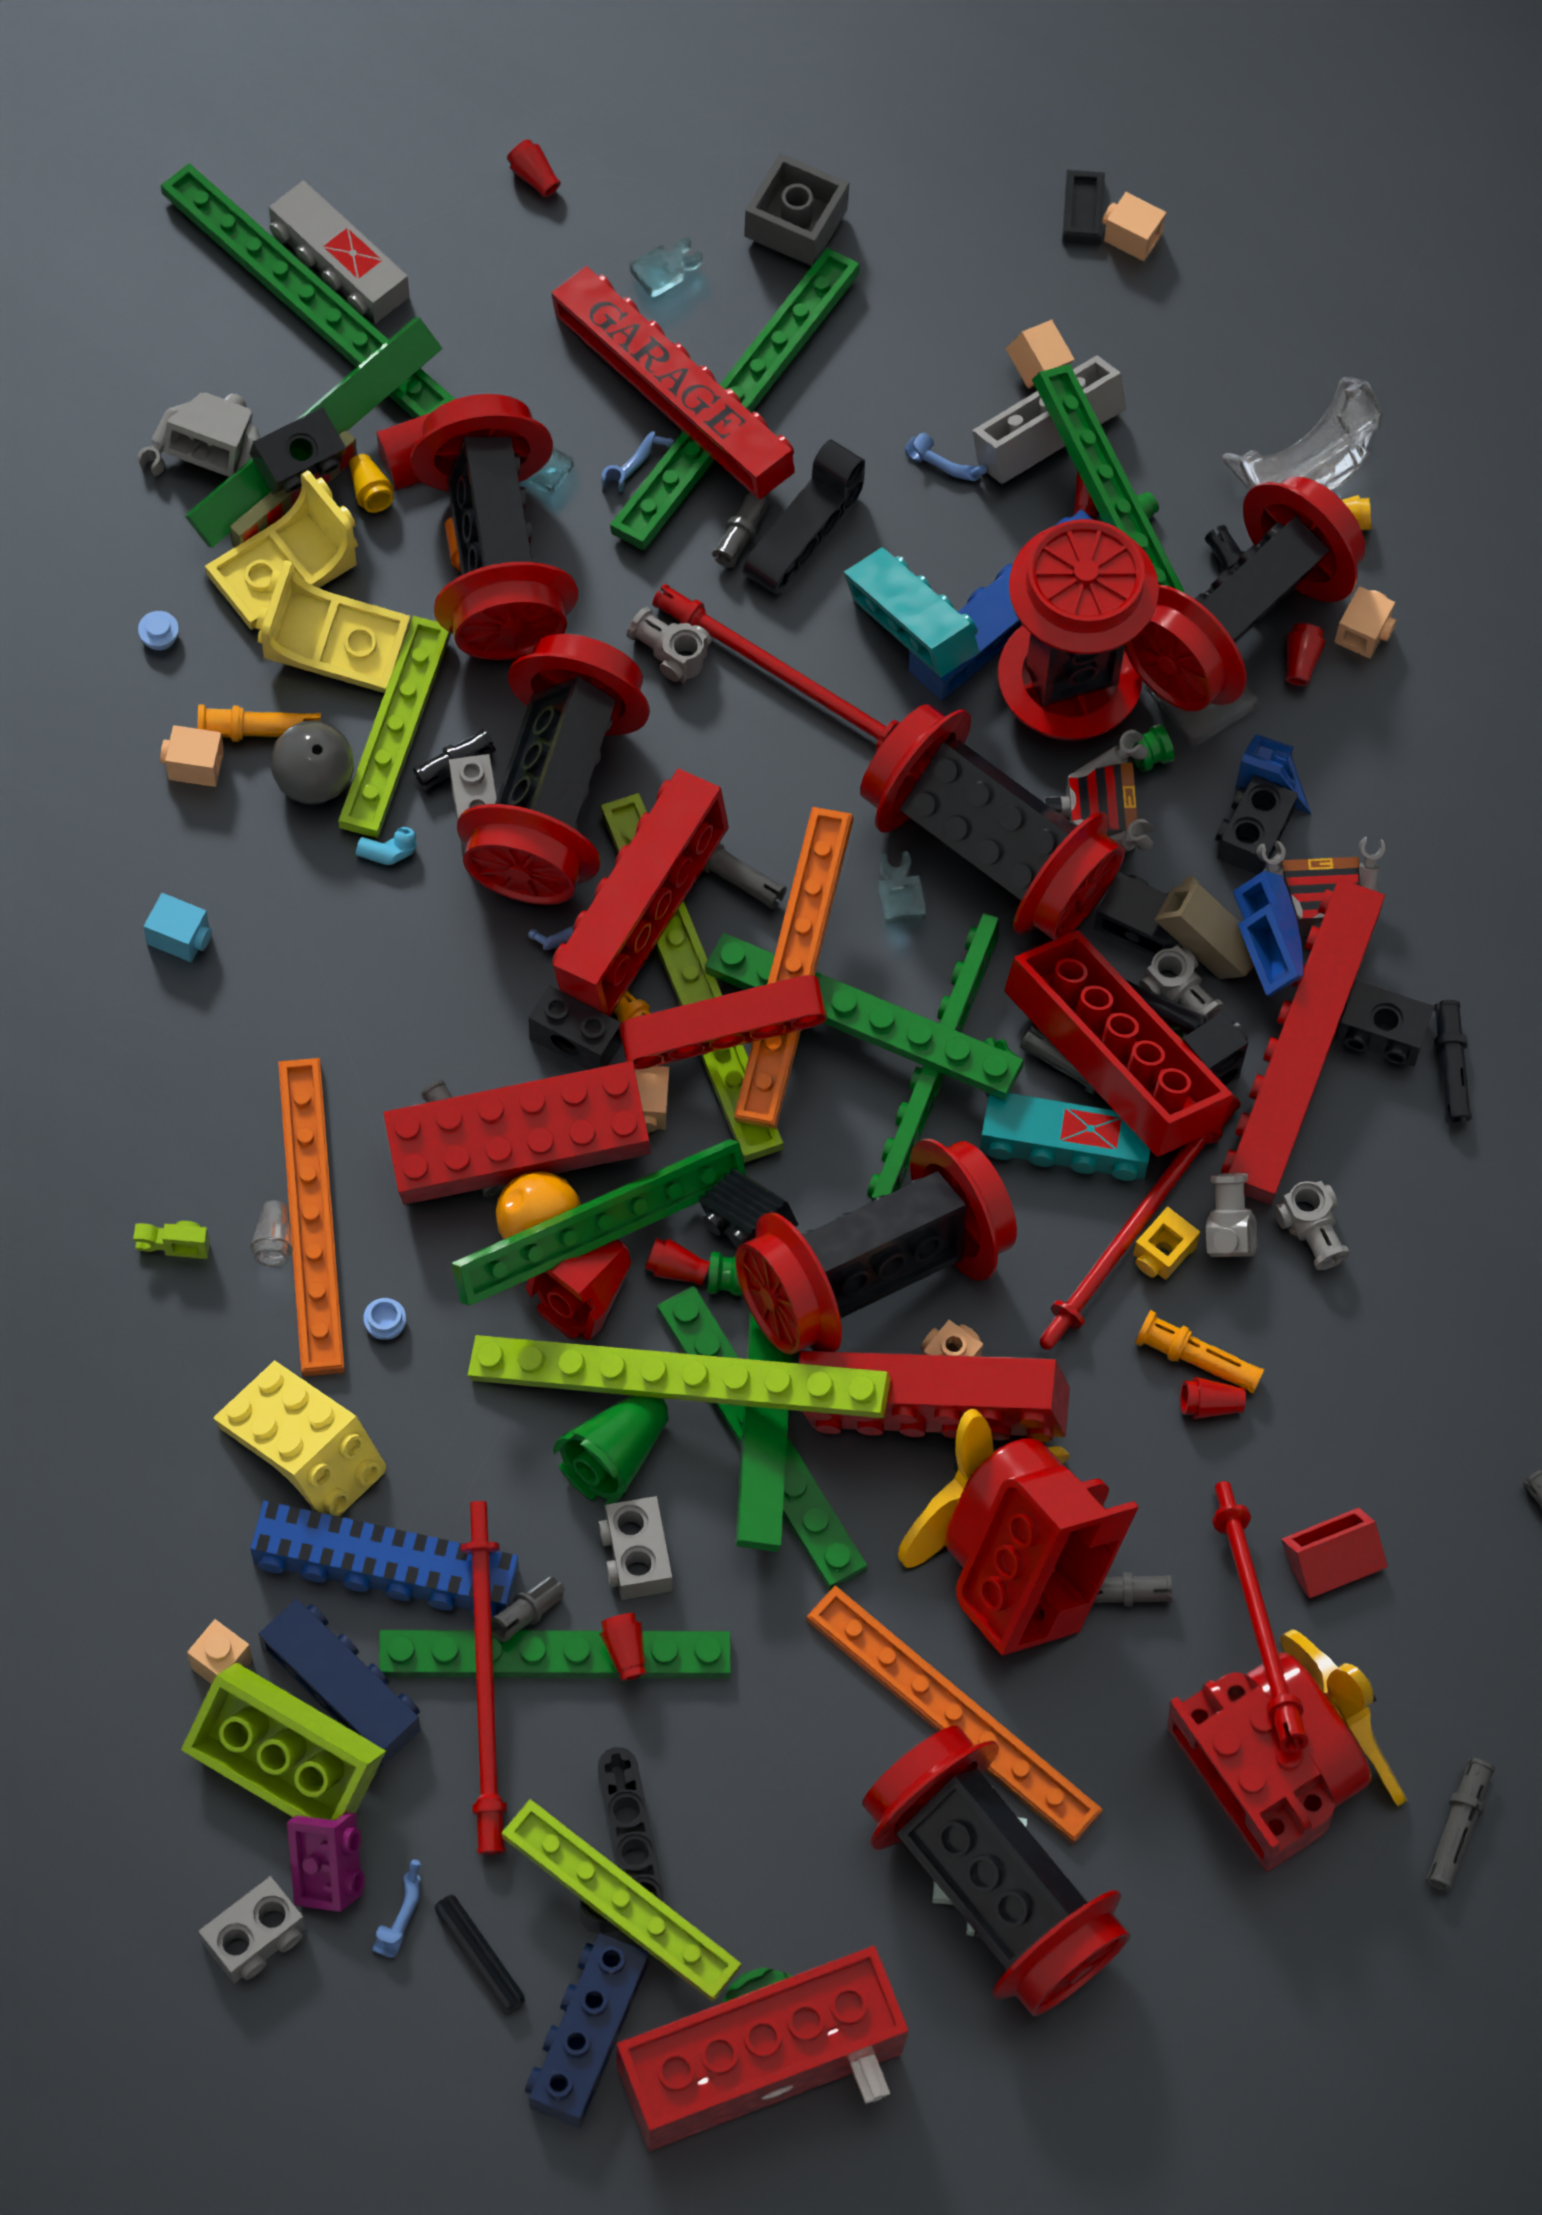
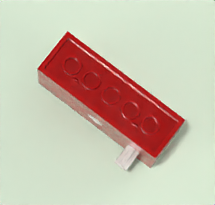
[616,1945,909,2152]

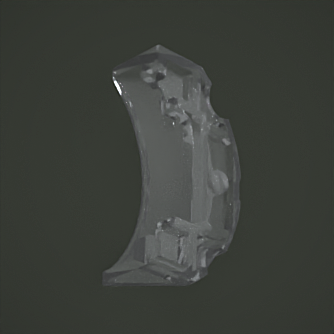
[1221,376,1383,491]

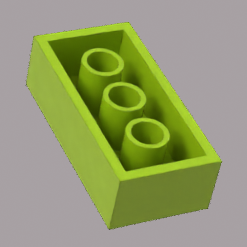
[181,1662,386,1821]

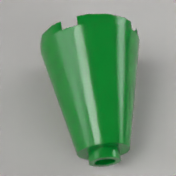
[553,1395,669,1505]

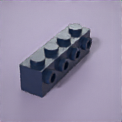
[525,1932,649,2129]

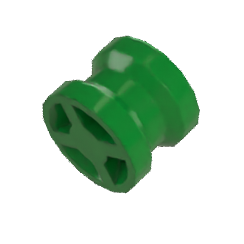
[1133,723,1175,772]
[708,1252,742,1296]

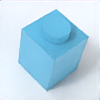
[143,893,212,963]

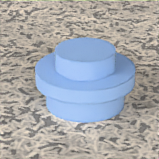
[138,611,179,650]
[363,1298,406,1340]

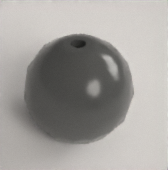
[270,721,354,805]

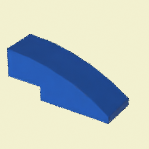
[1233,871,1303,997]

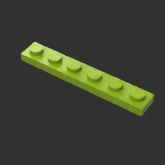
[338,615,452,838]
[502,1799,741,2002]

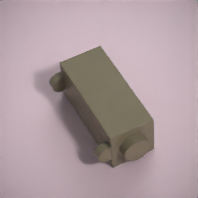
[1155,875,1254,980]

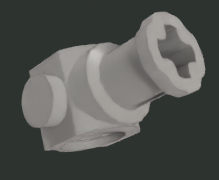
[626,607,712,684]
[1139,945,1224,1022]
[1206,1173,1258,1257]
[1274,1180,1350,1270]

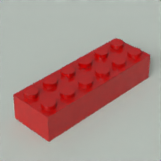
[552,768,729,1016]
[1004,930,1233,1157]
[383,1061,652,1205]
[799,1351,1070,1442]

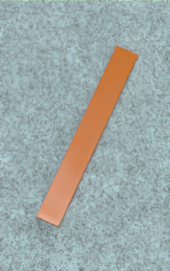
[734,807,854,1129]
[278,1058,345,1377]
[806,1585,1103,1845]

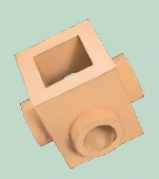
[921,1320,983,1357]

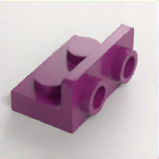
[287,1812,365,1912]

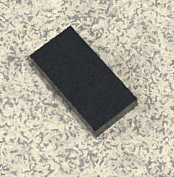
[1062,170,1105,244]

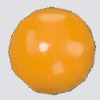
[495,1171,581,1239]

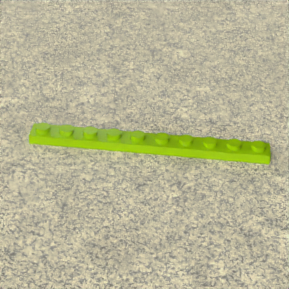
[601,793,783,1163]
[468,1335,891,1418]

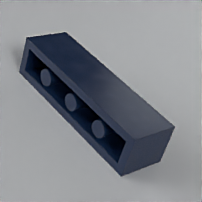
[258,1598,421,1766]

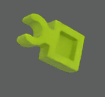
[133,1221,210,1259]

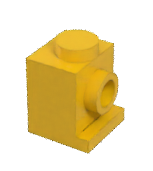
[1133,1206,1201,1280]

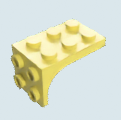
[205,470,358,630]
[256,560,411,693]
[213,1360,386,1517]

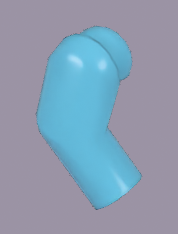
[356,827,417,865]

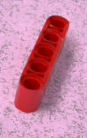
[619,975,827,1069]

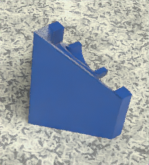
[1235,734,1312,815]

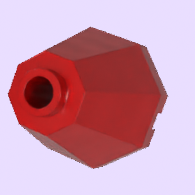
[525,1239,632,1340]

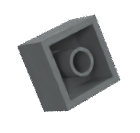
[744,153,849,266]

